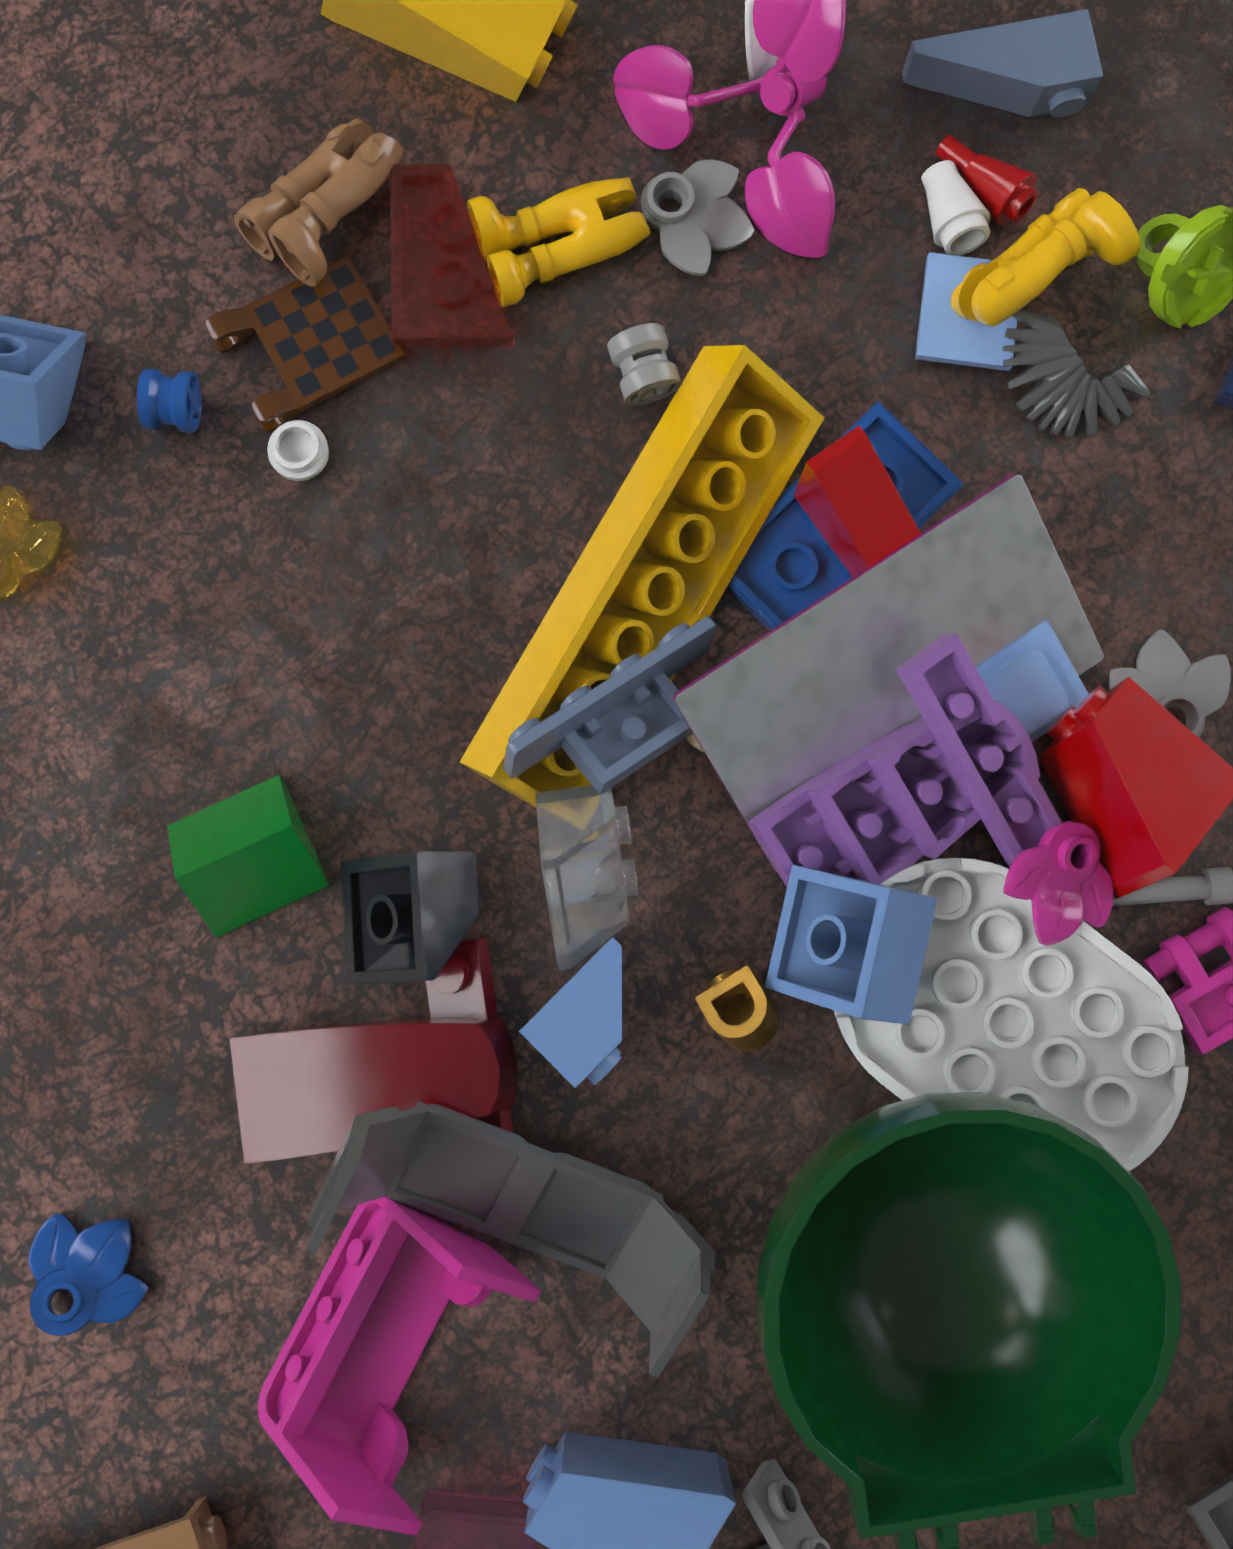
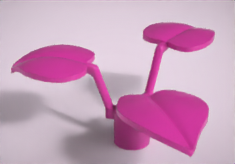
[613,0,846,258]

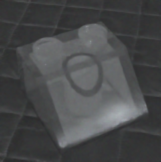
[535,785,639,971]

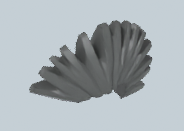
[1003,310,1151,437]

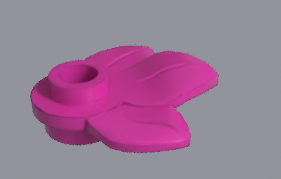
[1003,821,1114,946]

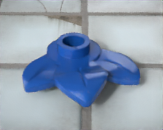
[28,1213,149,1336]

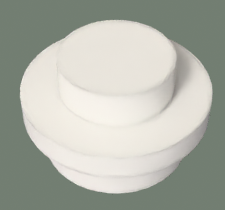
[267,420,329,481]

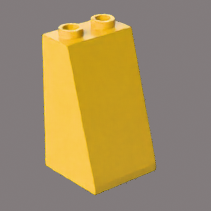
[320,0,578,102]

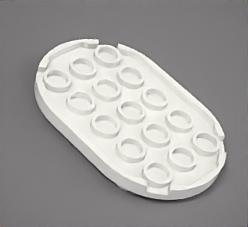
[833,857,1189,1171]

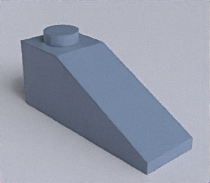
[902,9,1103,118]

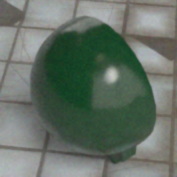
[757,1092,1181,1549]

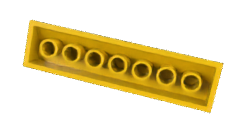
[460,345,825,834]

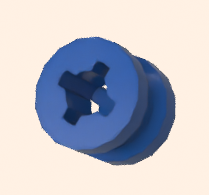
[137,369,202,433]

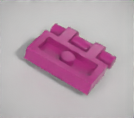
[1142,907,1233,1055]

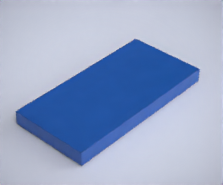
[726,401,964,632]

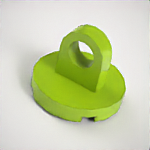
[1136,205,1233,329]

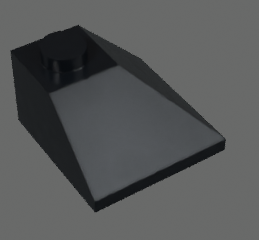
[341,850,480,985]

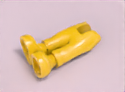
[467,177,651,307]
[950,188,1140,327]

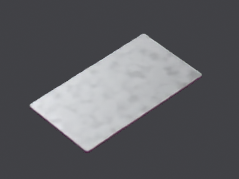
[673,474,1104,872]

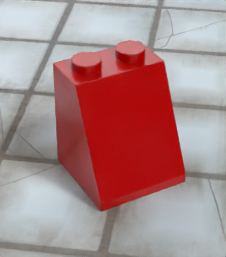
[1039,677,1233,899]

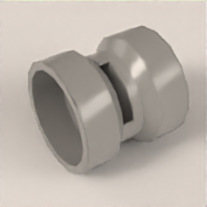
[607,323,682,406]

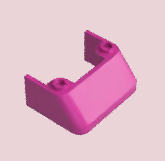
[258,1197,541,1535]

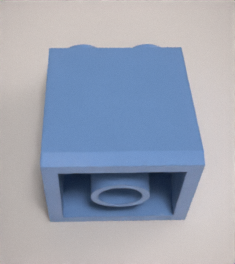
[522,1431,736,1549]

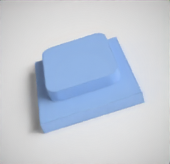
[915,252,1017,371]
[976,620,1089,742]

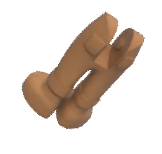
[234,118,403,287]

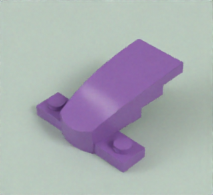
[747,634,1062,887]

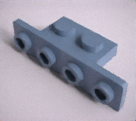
[503,616,717,795]

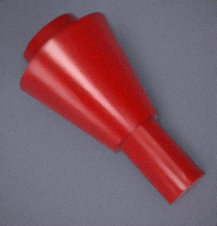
[936,135,1038,226]

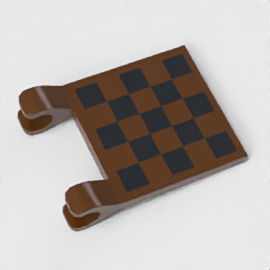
[205,255,406,433]

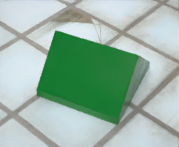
[167,775,331,937]

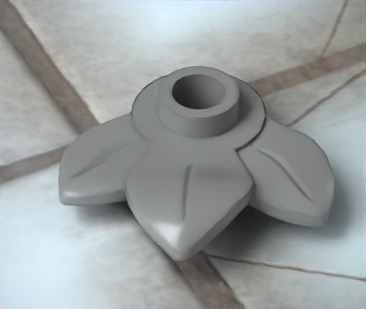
[640,160,754,276]
[1109,630,1231,737]

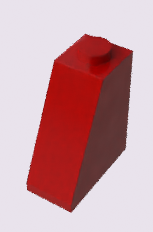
[793,425,921,578]

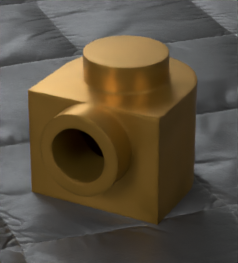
[695,965,779,1052]

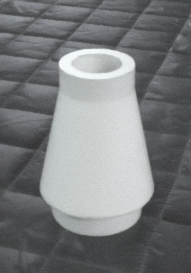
[921,160,991,256]

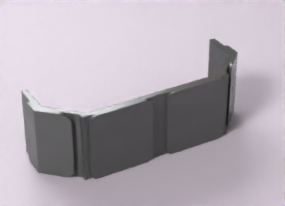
[306,1101,715,1378]

